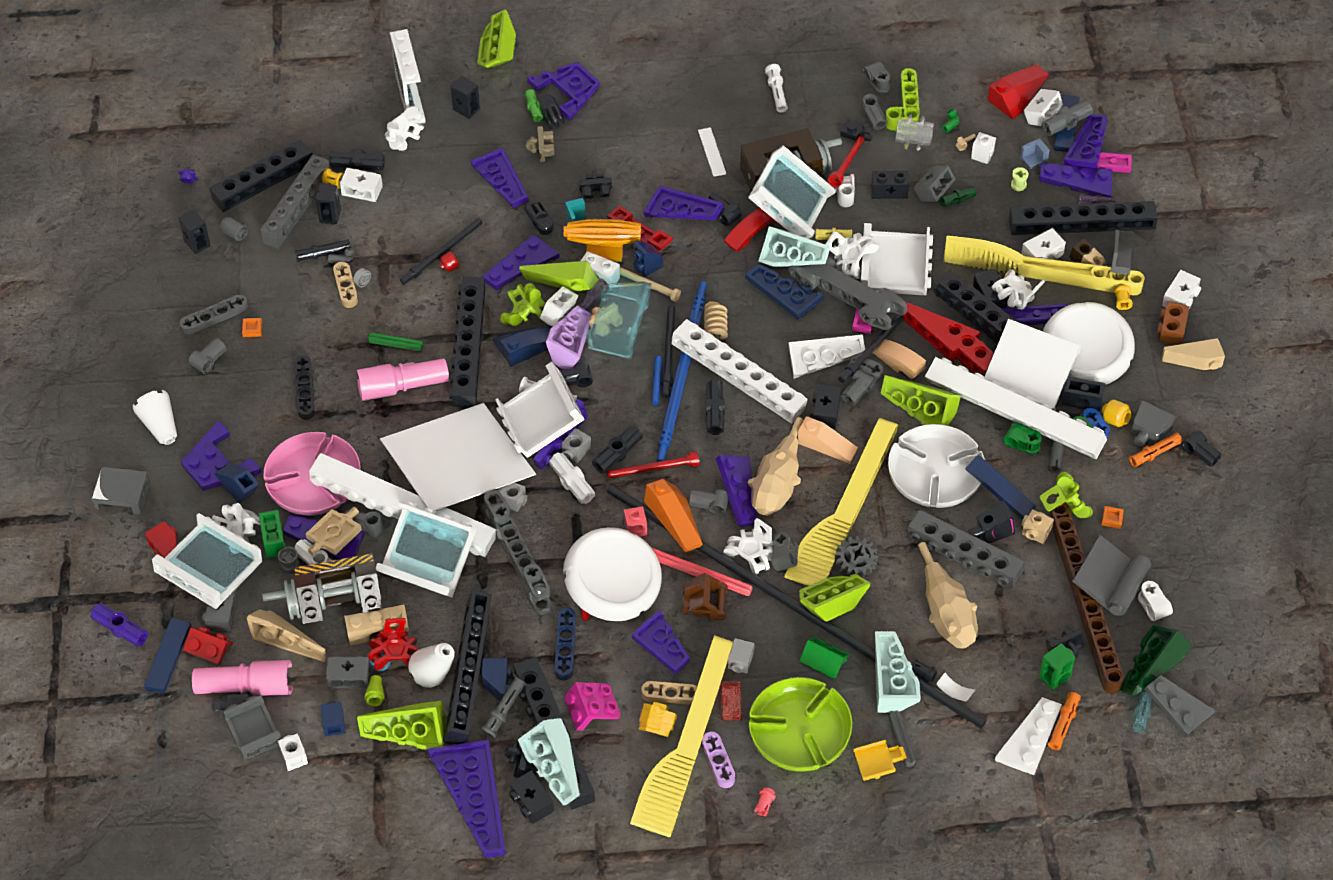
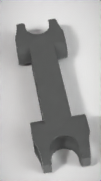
[788,256,907,330]
[484,490,551,615]

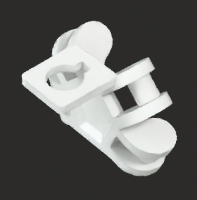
[385,106,424,151]
[825,231,878,279]
[991,269,1045,310]
[212,503,260,555]
[724,518,774,575]

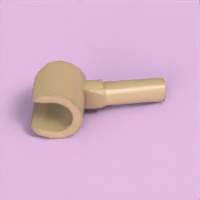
[956,134,976,151]

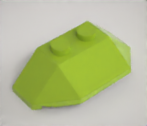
[477,10,516,68]
[799,574,870,622]

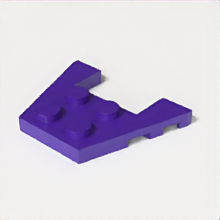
[527,62,600,121]
[181,421,262,491]

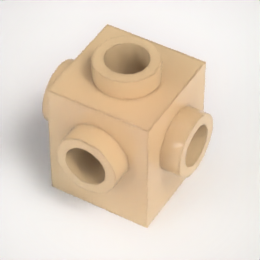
[1021,509,1054,544]

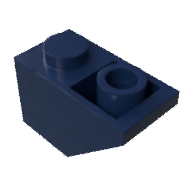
[633,241,663,277]
[214,464,259,503]
[482,658,512,704]

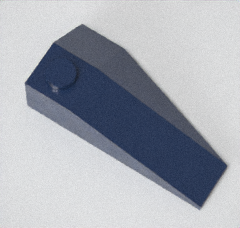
[493,325,553,367]

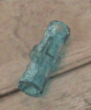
[1132,692,1152,733]

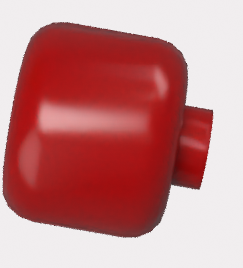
[440,251,460,272]

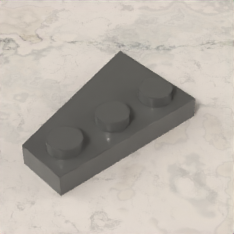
[1144,675,1216,737]

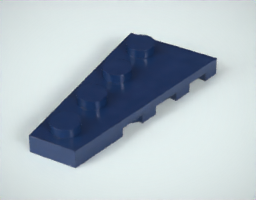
[745,264,824,319]

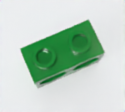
[259,510,285,558]
[1039,643,1075,691]

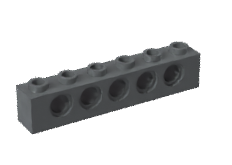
[260,155,330,249]
[907,510,1025,589]

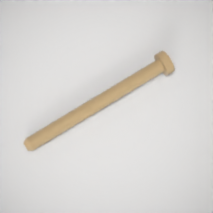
[620,267,681,302]

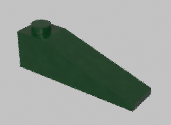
[1120,625,1192,696]

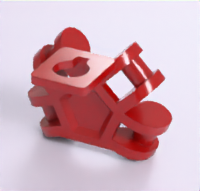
[367,618,419,670]

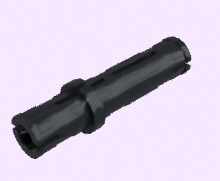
[295,239,351,262]

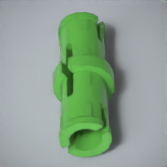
[524,89,544,122]

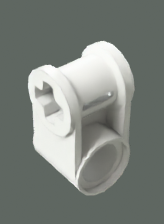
[835,174,855,207]
[1138,581,1173,621]

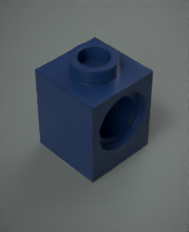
[321,702,346,736]

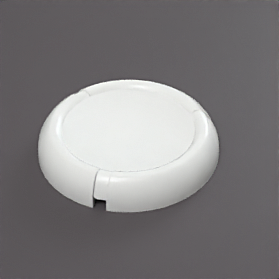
[1043,302,1135,385]
[888,424,985,508]
[563,527,662,621]

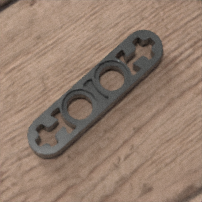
[179,295,248,335]

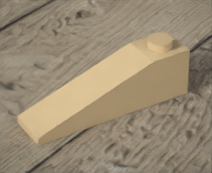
[247,609,327,663]

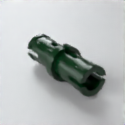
[939,186,976,207]

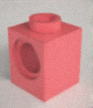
[624,506,647,537]

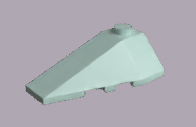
[759,226,831,267]
[875,631,921,713]
[518,718,580,805]

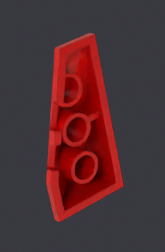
[988,64,1049,120]

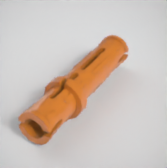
[1129,432,1182,467]
[1048,692,1081,750]

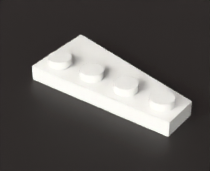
[788,335,865,379]
[995,697,1062,775]

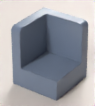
[1020,138,1050,169]

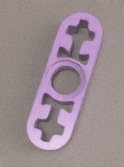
[702,732,735,788]

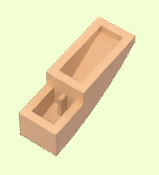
[873,339,926,380]

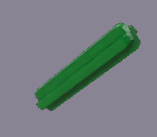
[368,332,423,352]

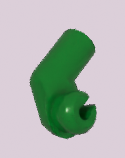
[942,109,959,133]

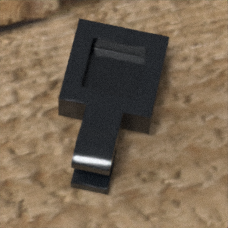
[840,119,873,141]
[212,694,248,711]

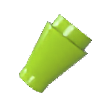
[364,675,385,707]

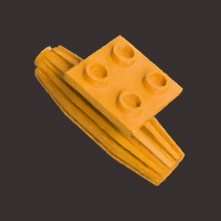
[564,219,641,262]

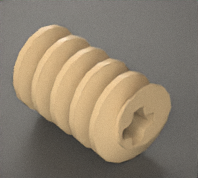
[704,302,728,341]

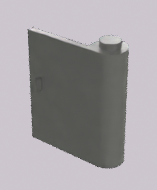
[1072,535,1151,616]

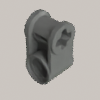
[862,61,890,94]
[772,532,799,571]

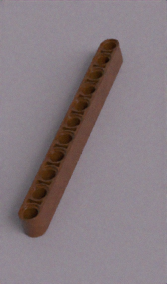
[1049,502,1124,694]

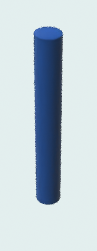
[652,356,662,406]

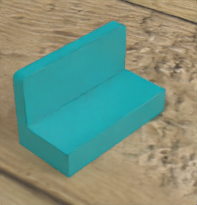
[565,198,586,223]

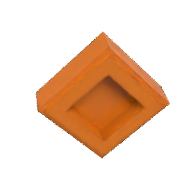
[242,318,262,337]
[1101,506,1124,529]

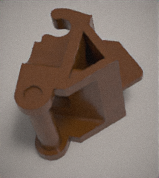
[682,573,728,620]

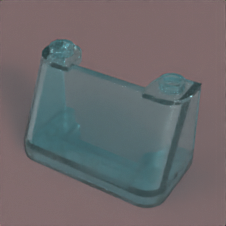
[586,281,651,359]

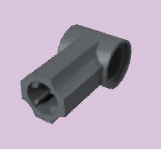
[861,94,887,130]
[189,338,227,374]
[841,369,876,406]
[689,489,729,516]
[345,509,384,537]

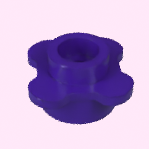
[178,169,198,184]

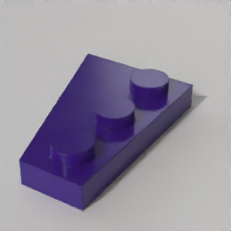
[632,610,689,674]

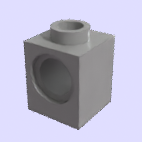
[561,428,591,463]
[496,483,527,512]
[728,638,754,673]

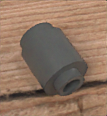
[220,217,248,241]

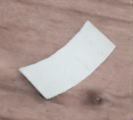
[936,673,975,701]

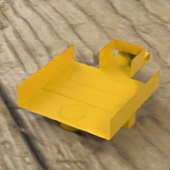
[854,740,907,781]

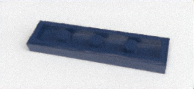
[1054,94,1080,152]
[965,454,1037,520]
[144,618,191,693]

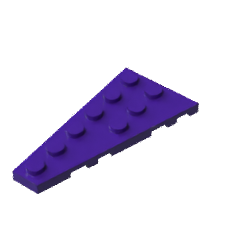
[427,740,506,858]

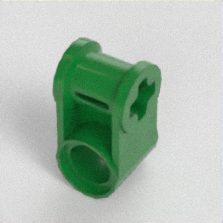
[1003,423,1042,455]

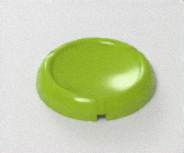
[749,677,852,772]

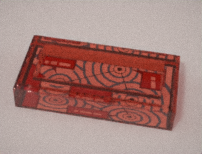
[721,681,742,721]

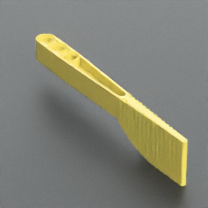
[943,236,1145,295]
[784,418,898,586]
[630,635,733,837]

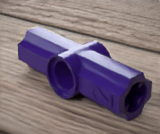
[90,603,148,647]

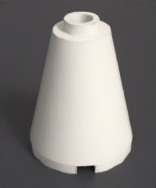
[132,390,177,445]
[409,643,454,688]

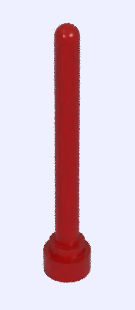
[828,136,864,187]
[607,451,699,478]

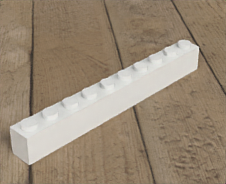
[925,357,1107,459]
[309,453,496,557]

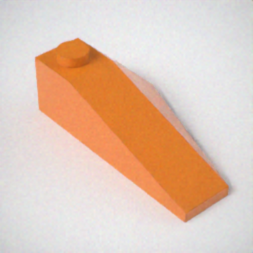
[644,479,702,552]

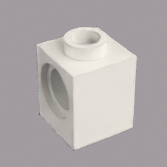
[971,132,996,164]
[278,733,308,771]

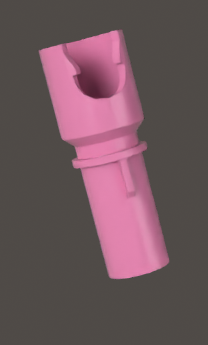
[357,358,449,401]
[192,660,293,696]

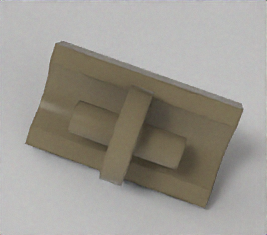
[526,126,555,162]

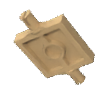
[305,507,362,556]

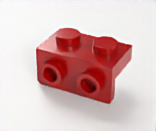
[183,626,233,665]

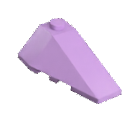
[546,306,593,370]

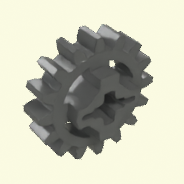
[835,536,878,578]

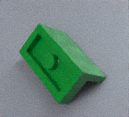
[800,637,850,679]

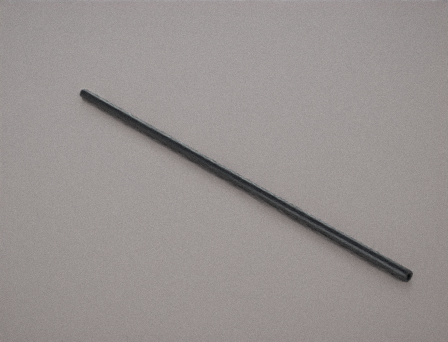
[607,484,986,728]

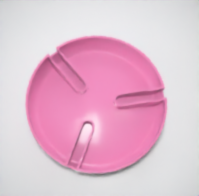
[263,432,361,516]

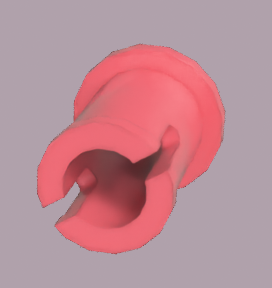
[754,788,775,816]

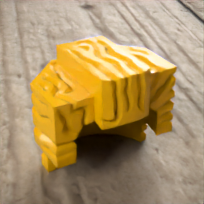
[639,702,677,737]

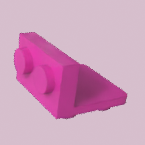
[564,682,621,730]

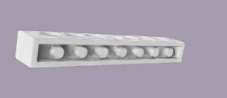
[671,319,808,424]

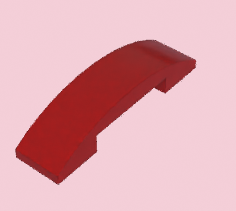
[607,206,673,250]
[724,208,778,252]

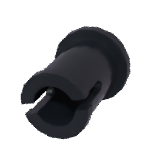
[912,660,937,682]

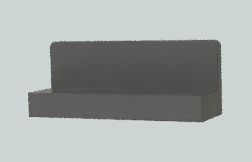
[1111,230,1132,275]

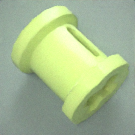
[1011,168,1029,191]

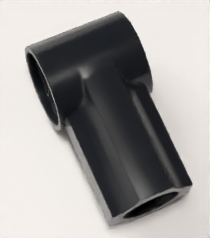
[708,193,742,226]
[559,362,593,387]
[1181,430,1222,467]

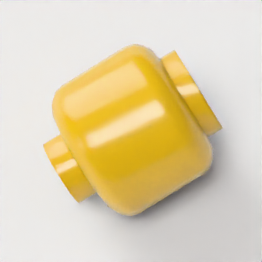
[1102,400,1132,427]

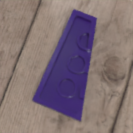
[1063,114,1108,168]
[470,147,529,208]
[1040,163,1112,201]
[643,186,723,220]
[482,234,560,290]
[533,399,588,470]
[716,455,757,527]
[283,515,364,560]

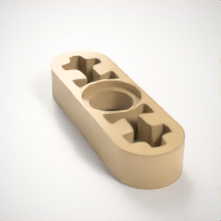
[333,262,358,308]
[641,681,697,705]

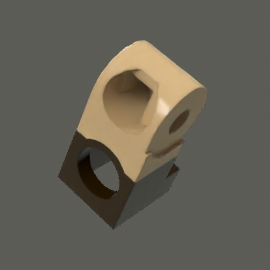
[1069,238,1106,266]

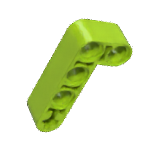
[885,68,919,131]

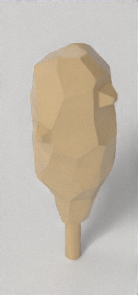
[748,417,803,516]
[918,542,978,648]

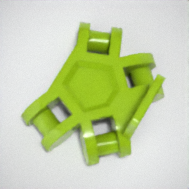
[500,283,547,326]
[1040,472,1093,518]

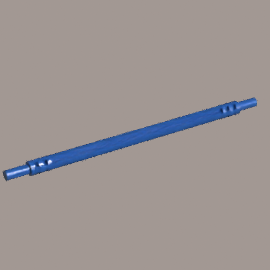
[656,281,707,462]

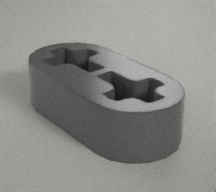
[850,355,884,381]

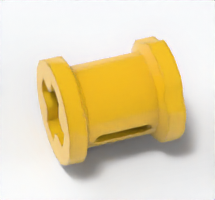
[322,168,344,189]
[1114,285,1132,310]

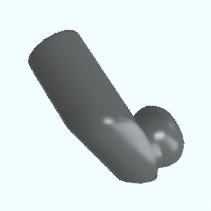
[328,248,355,264]

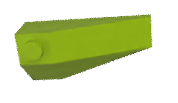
[881,375,961,426]
[357,701,446,749]

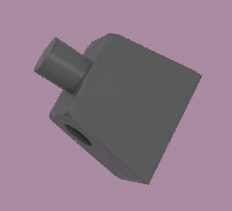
[1131,401,1175,447]

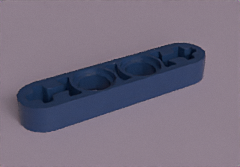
[555,608,576,680]

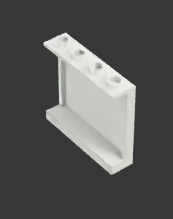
[861,223,933,295]
[985,319,1081,411]
[495,362,585,458]

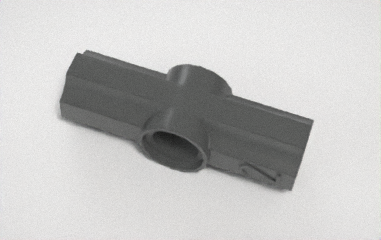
[1042,100,1093,136]

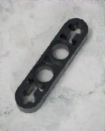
[294,356,315,420]

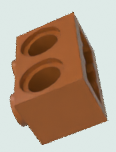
[1157,302,1190,345]

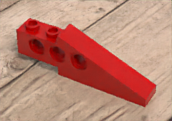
[903,302,995,377]

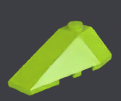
[519,261,600,291]

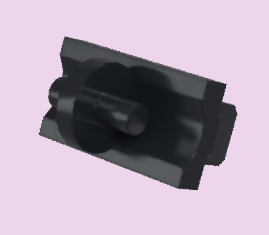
[579,169,612,199]
[1046,628,1084,659]
[505,743,536,778]

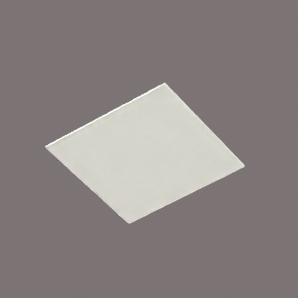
[380,403,536,511]

